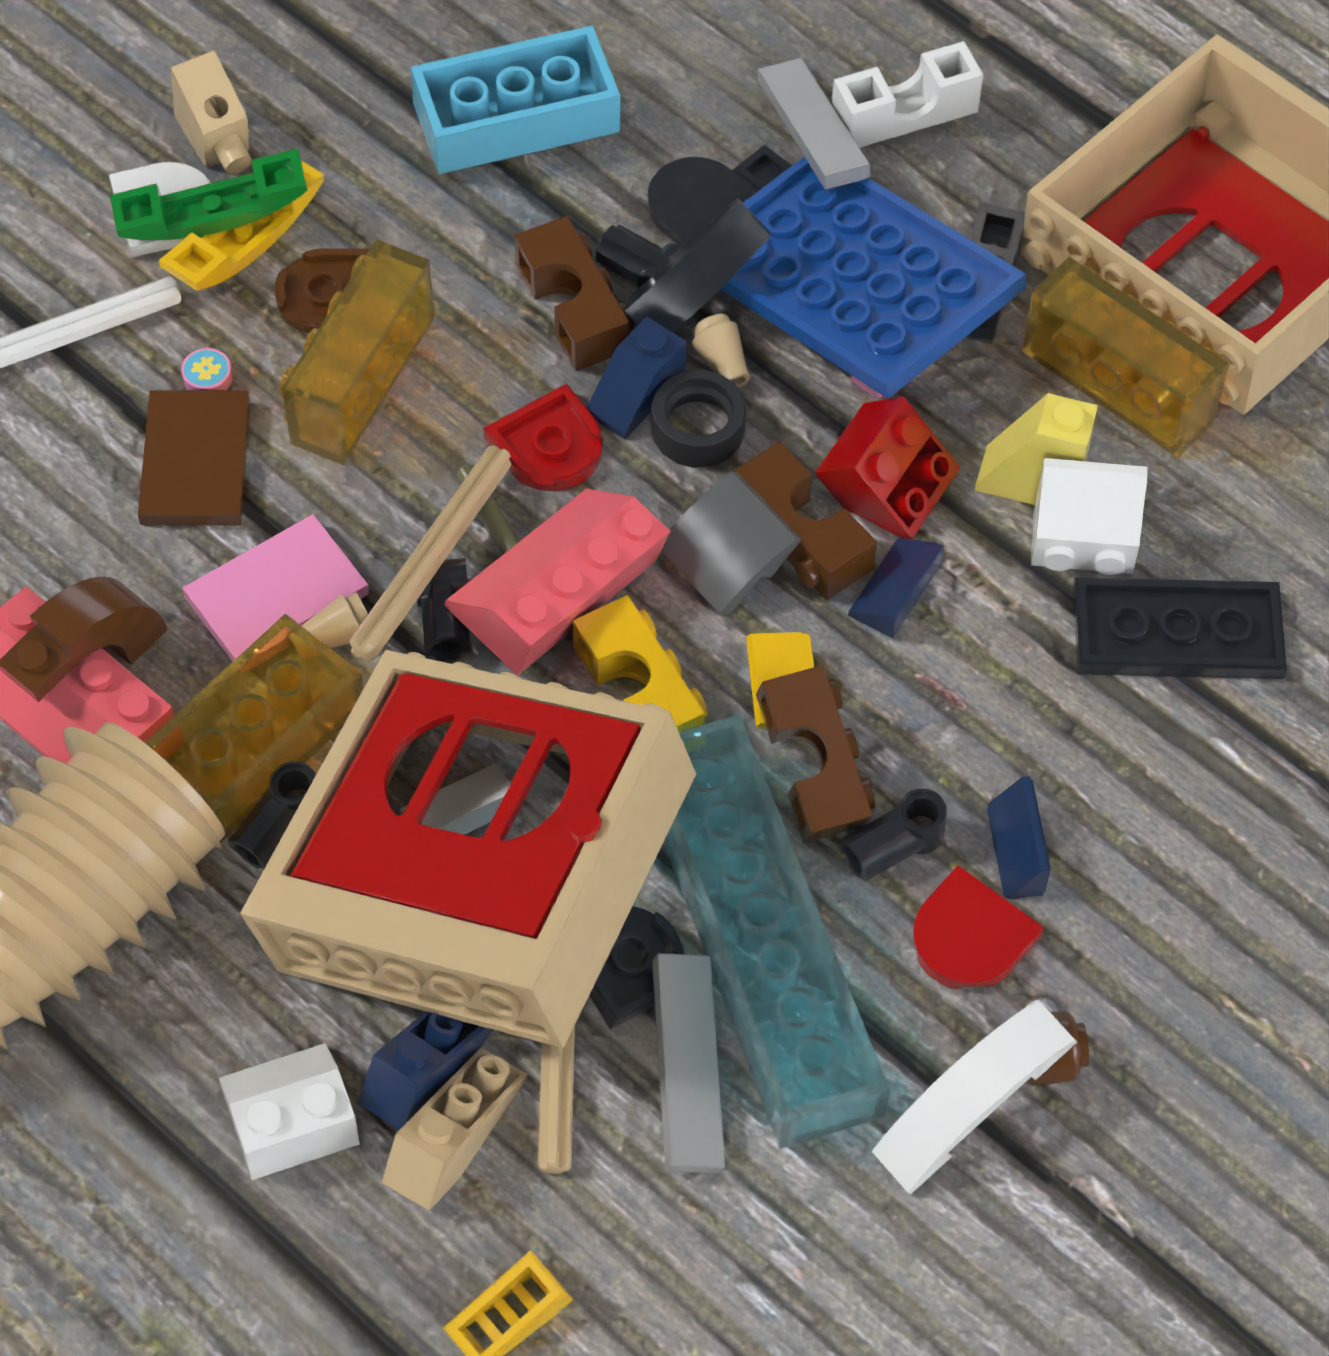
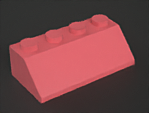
[444,489,670,676]
[0,586,179,764]

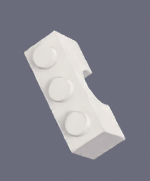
[832,41,983,148]

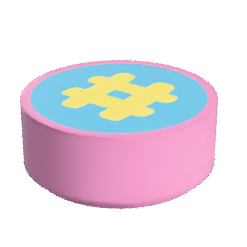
[181,348,232,391]

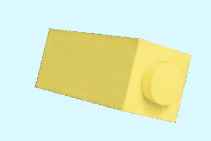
[975,393,1098,505]

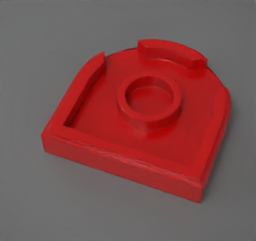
[483,383,602,491]
[913,865,1044,989]

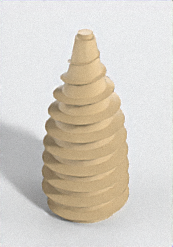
[0,722,225,1049]

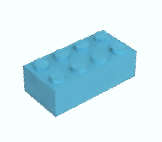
[411,25,620,175]

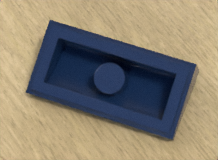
[848,538,944,638]
[987,776,1051,899]

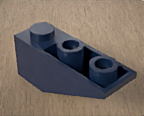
[358,1011,494,1130]

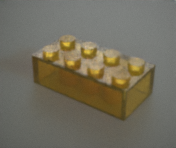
[279,239,435,466]
[1022,257,1229,458]
[145,614,364,843]

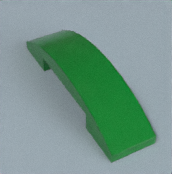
[110,148,308,240]

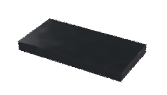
[1073,577,1287,679]

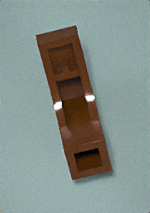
[0,577,168,703]

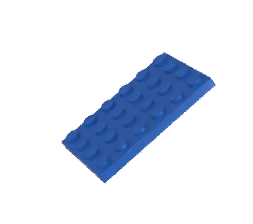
[721,156,1027,399]

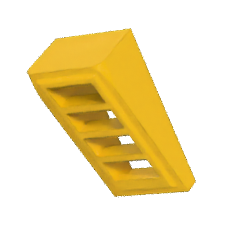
[443,1250,573,1356]

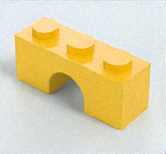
[573,595,708,748]

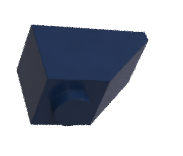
[586,317,686,440]

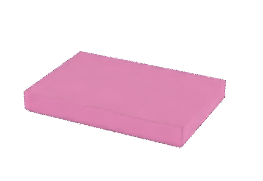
[182,514,369,669]

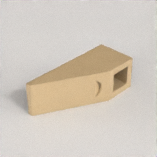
[382,1048,528,1211]

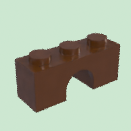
[514,216,634,371]
[734,441,877,601]
[756,665,875,844]

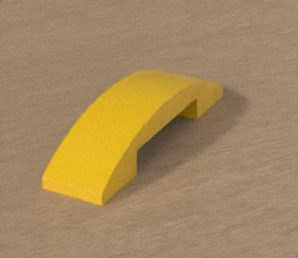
[159,160,324,291]

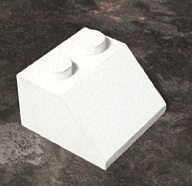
[1031,458,1148,575]
[219,1043,360,1180]

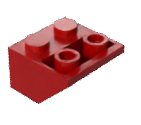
[815,396,961,539]

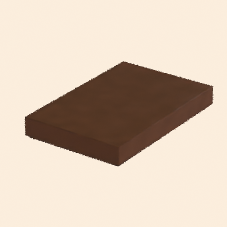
[138,390,251,525]

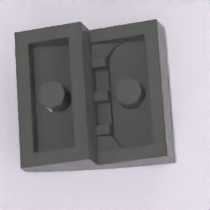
[661,471,802,615]

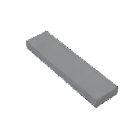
[758,58,870,189]
[652,953,725,1174]

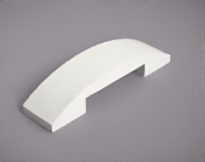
[872,1000,1077,1195]

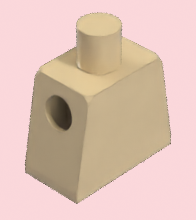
[170,51,252,175]

